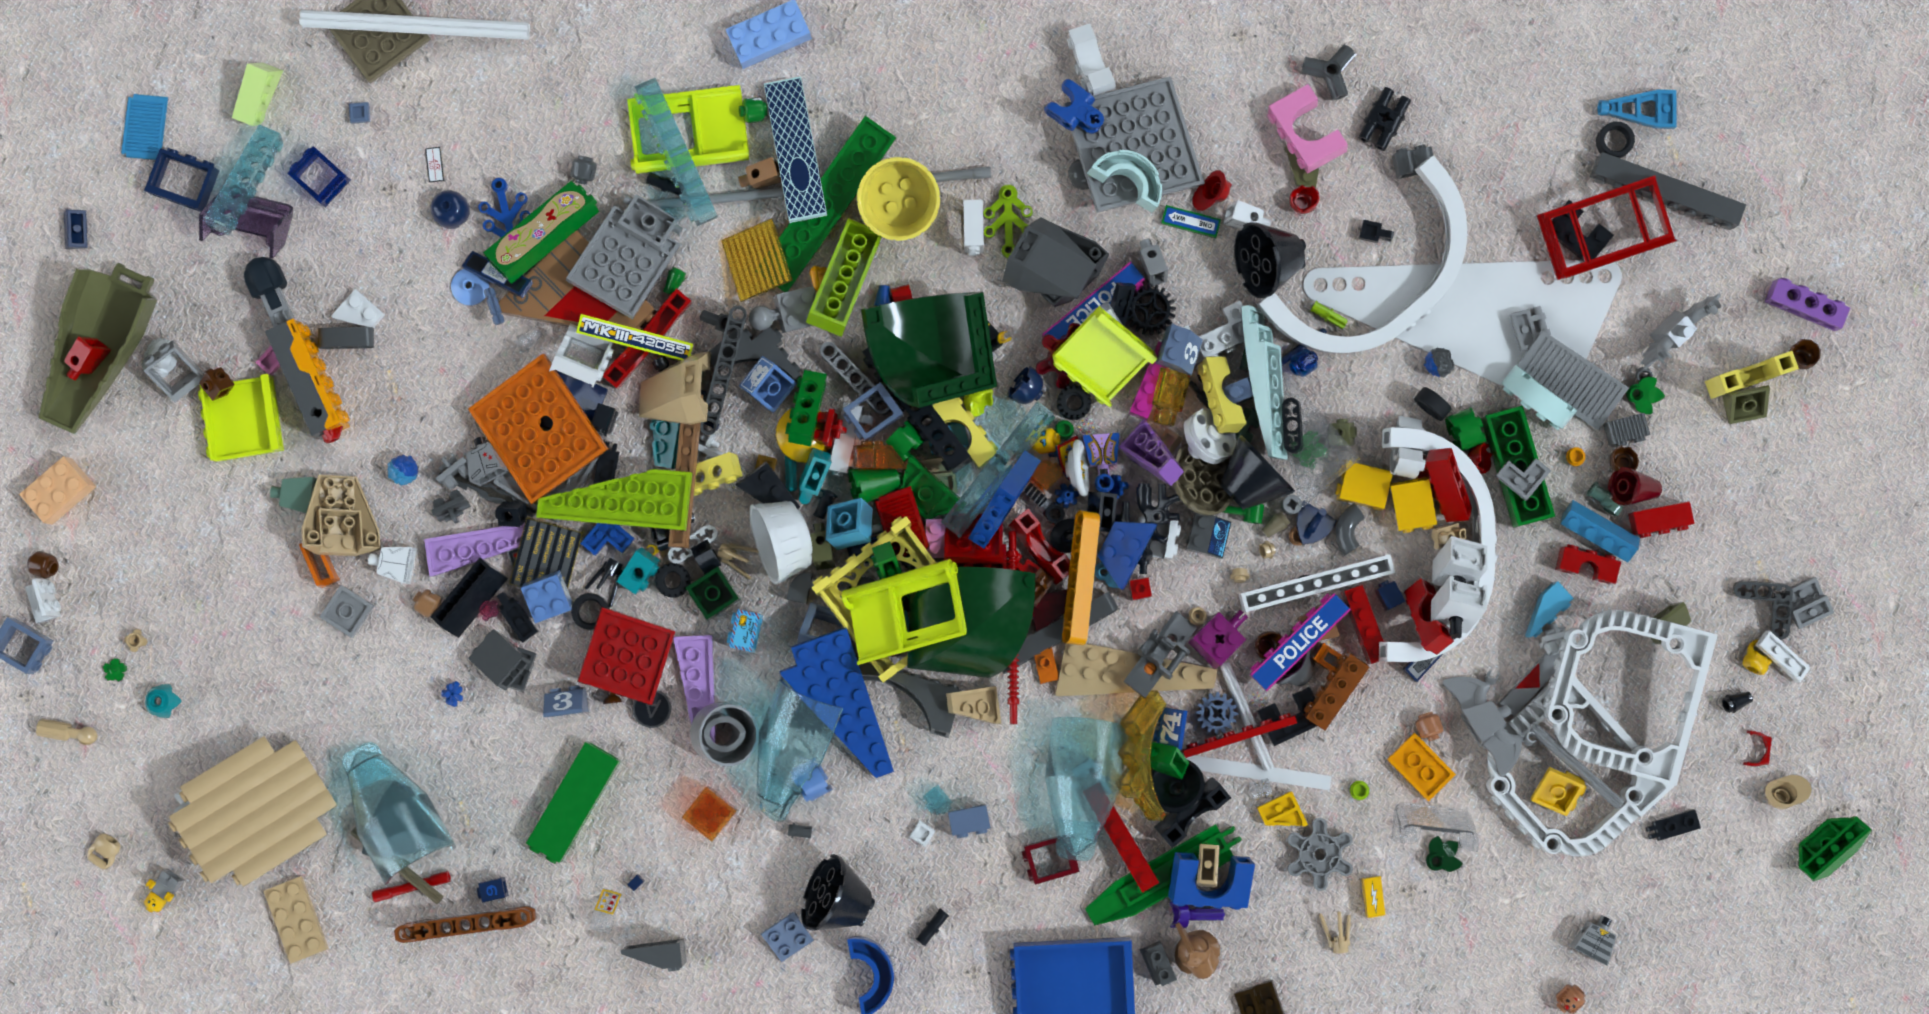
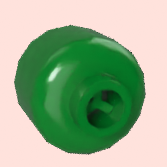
[739,97,768,123]

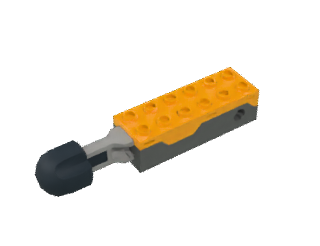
[244,257,350,443]

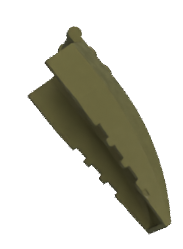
[39,263,157,434]

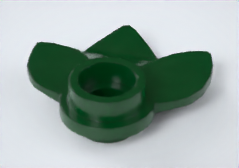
[1426,836,1463,872]

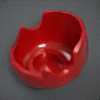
[1289,185,1320,214]
[1467,443,1492,474]

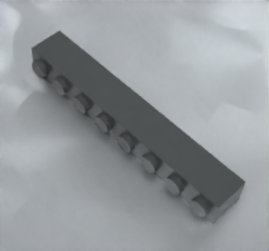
[1590,152,1746,230]

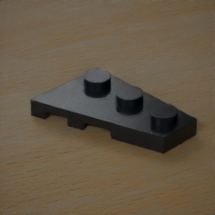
[735,462,800,509]

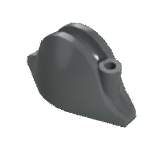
[1276,649,1315,686]

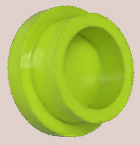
[1350,781,1369,800]

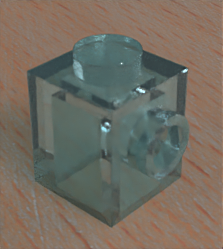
[923,784,953,815]

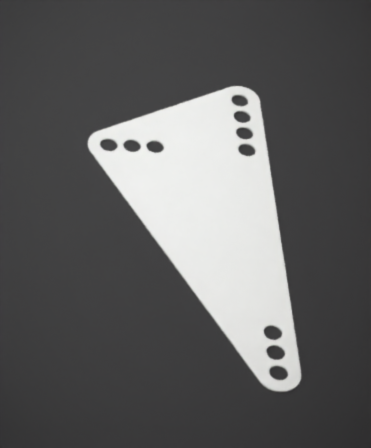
[1303,260,1622,387]

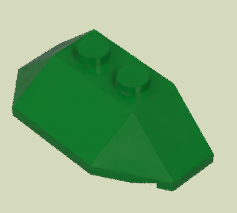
[1799,816,1872,882]

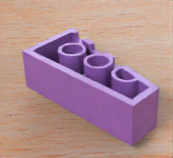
[1119,419,1184,486]

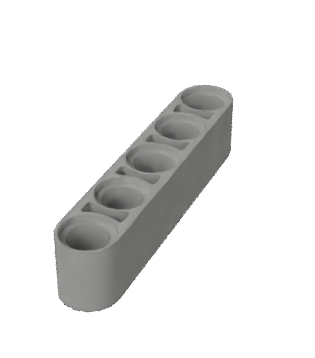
[820,342,890,416]

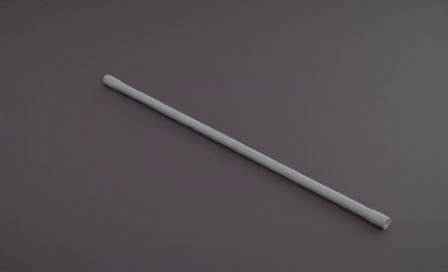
[634,166,991,210]

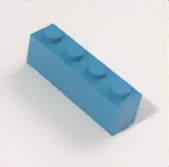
[1561,500,1640,563]

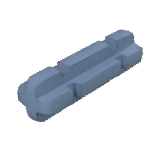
[484,287,504,325]

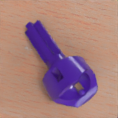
[1169,901,1225,928]

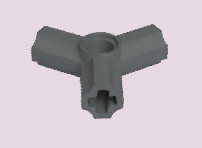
[1301,44,1356,101]

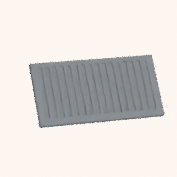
[1517,330,1629,430]

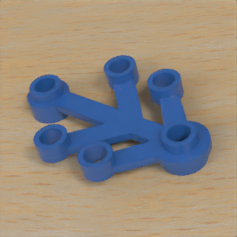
[478,178,531,237]

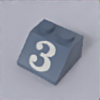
[1155,324,1203,376]
[543,686,589,717]

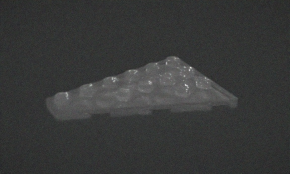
[1282,372,1360,507]

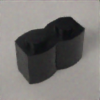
[591,403,619,437]

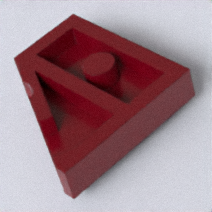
[1033,589,1067,632]

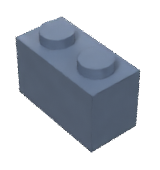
[948,804,991,838]

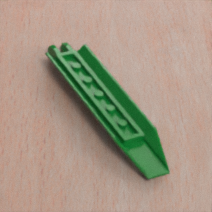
[1085,824,1242,926]

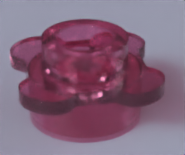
[480,600,499,621]

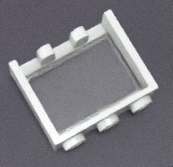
[549,323,614,387]

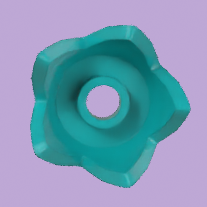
[145,684,182,718]

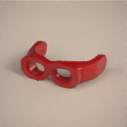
[1743,730,1772,767]

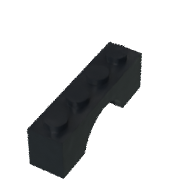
[1154,777,1231,848]

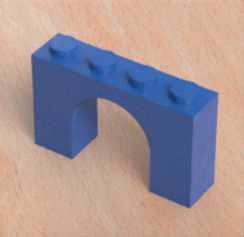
[1168,852,1255,910]

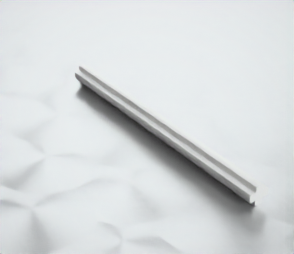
[299,10,530,40]

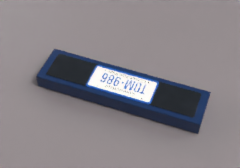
[462,251,533,298]

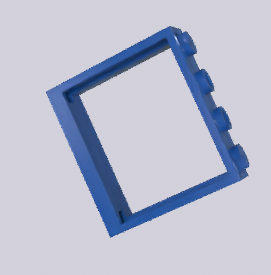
[968,451,1041,549]

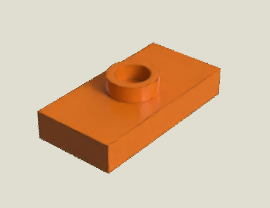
[1034,647,1059,684]

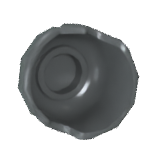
[1068,159,1089,190]

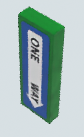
[1161,205,1221,239]

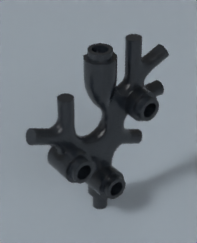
[1115,483,1180,574]

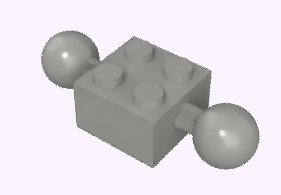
[749,286,816,333]

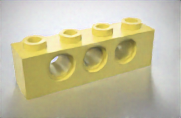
[694,452,743,496]

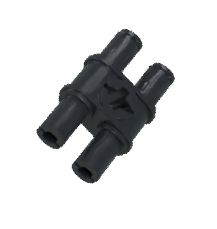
[1358,87,1411,151]

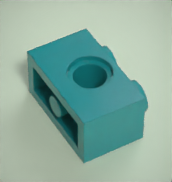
[616,547,660,595]

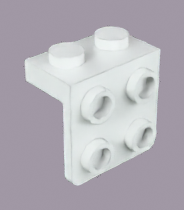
[1138,516,1181,560]

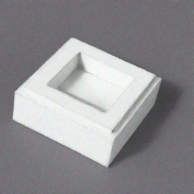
[909,820,936,847]

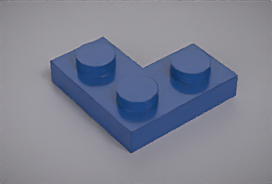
[580,523,635,556]

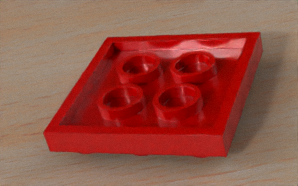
[944,514,1003,562]

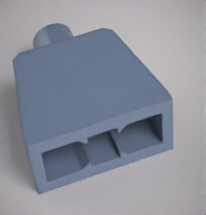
[1222,377,1254,405]

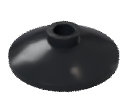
[1050,518,1075,553]

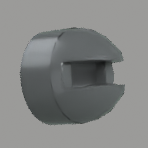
[1636,367,1653,382]

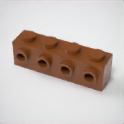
[1304,652,1370,731]

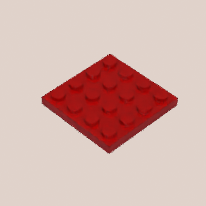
[577,607,675,705]

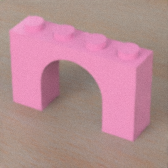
[1267,84,1348,174]

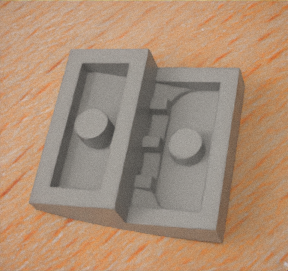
[1779,577,1834,629]

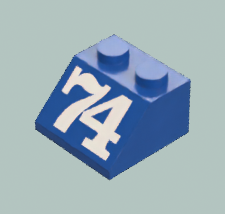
[1153,707,1188,750]

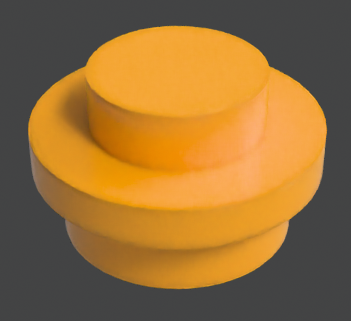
[1566,447,1585,466]

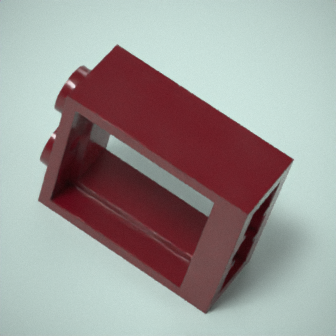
[1021,833,1080,885]

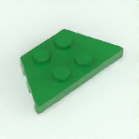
[900,455,966,519]

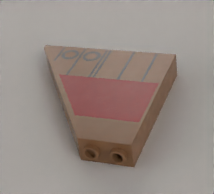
[499,230,657,330]

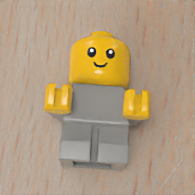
[144,869,185,913]

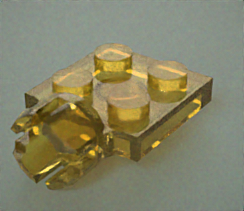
[1152,367,1190,427]

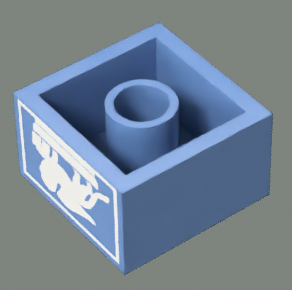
[739,356,797,413]
[521,570,573,623]

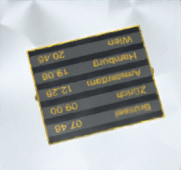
[509,517,583,589]

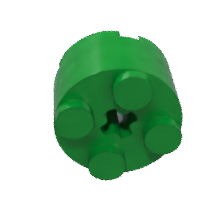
[1445,407,1486,451]
[881,420,925,464]

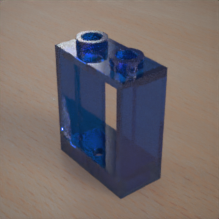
[287,146,351,208]

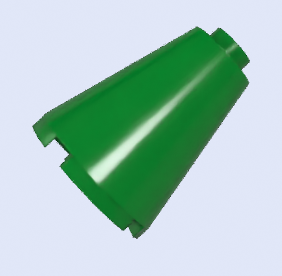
[848,469,903,503]

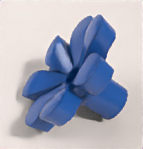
[1109,474,1129,499]
[1054,483,1080,508]
[441,681,463,707]

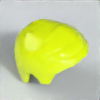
[963,389,993,417]

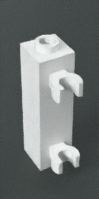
[829,402,874,477]

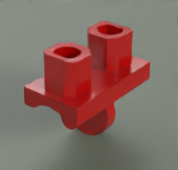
[814,409,847,448]

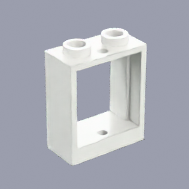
[963,200,984,256]

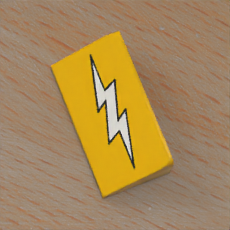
[1361,876,1385,918]

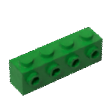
[871,541,910,612]

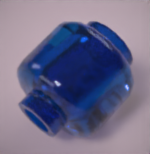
[1289,348,1318,377]

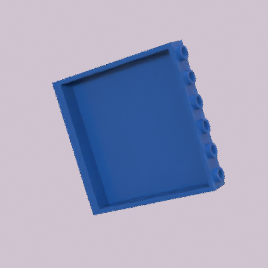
[1010,937,1135,1014]

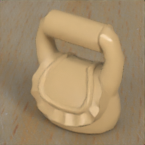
[87,834,121,870]

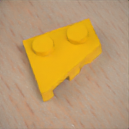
[1256,791,1308,826]

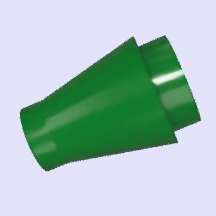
[663,266,686,295]

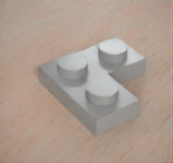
[1495,458,1551,501]

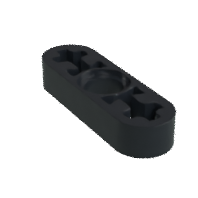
[1282,397,1303,454]

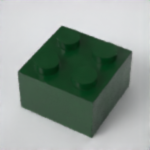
[686,567,741,621]

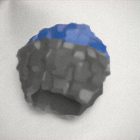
[1424,347,1455,378]

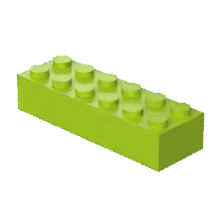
[806,218,882,337]

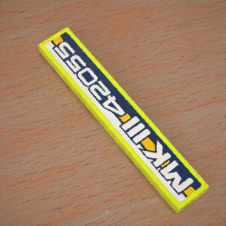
[576,314,693,360]

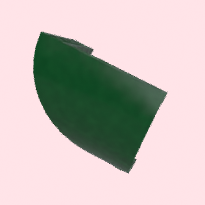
[861,292,997,408]
[907,567,1035,678]

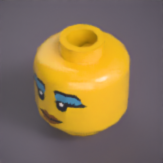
[1031,428,1061,454]

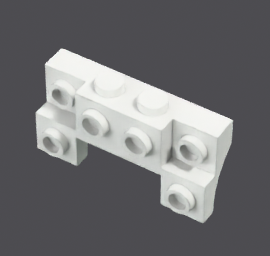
[1183,301,1245,365]

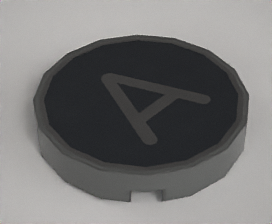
[633,690,672,728]

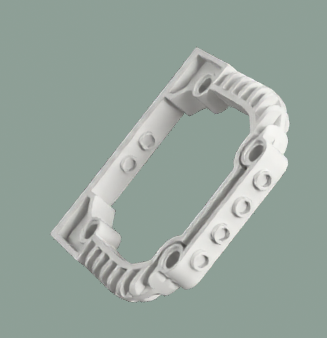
[1543,609,1718,786]
[1486,677,1674,856]

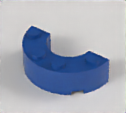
[847,936,895,1014]

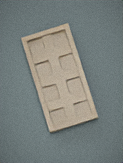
[263,876,329,964]

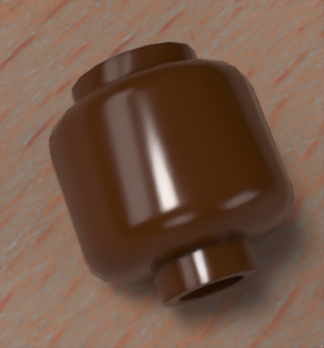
[27,551,59,579]

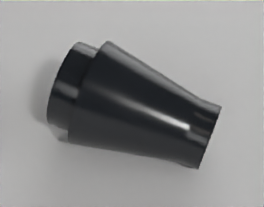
[1722,691,1753,713]

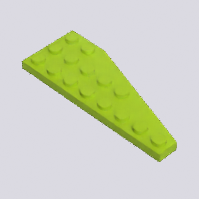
[536,469,693,531]

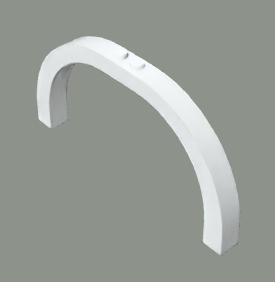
[1256,155,1467,353]
[1379,427,1497,662]

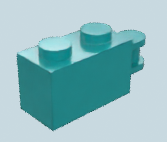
[799,448,832,504]

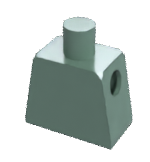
[270,477,317,513]

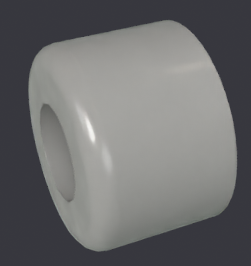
[690,702,759,766]

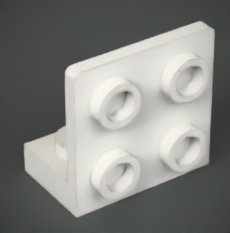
[25,578,61,624]

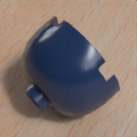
[430,190,470,229]
[1007,366,1043,405]

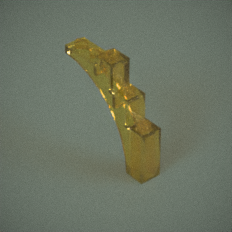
[1115,690,1167,821]

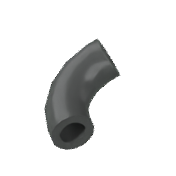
[1336,503,1365,556]

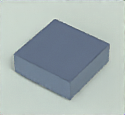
[349,102,370,124]

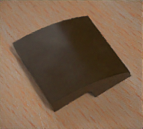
[1234,980,1285,1014]

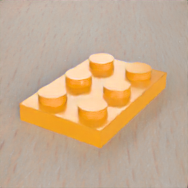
[1386,733,1456,802]

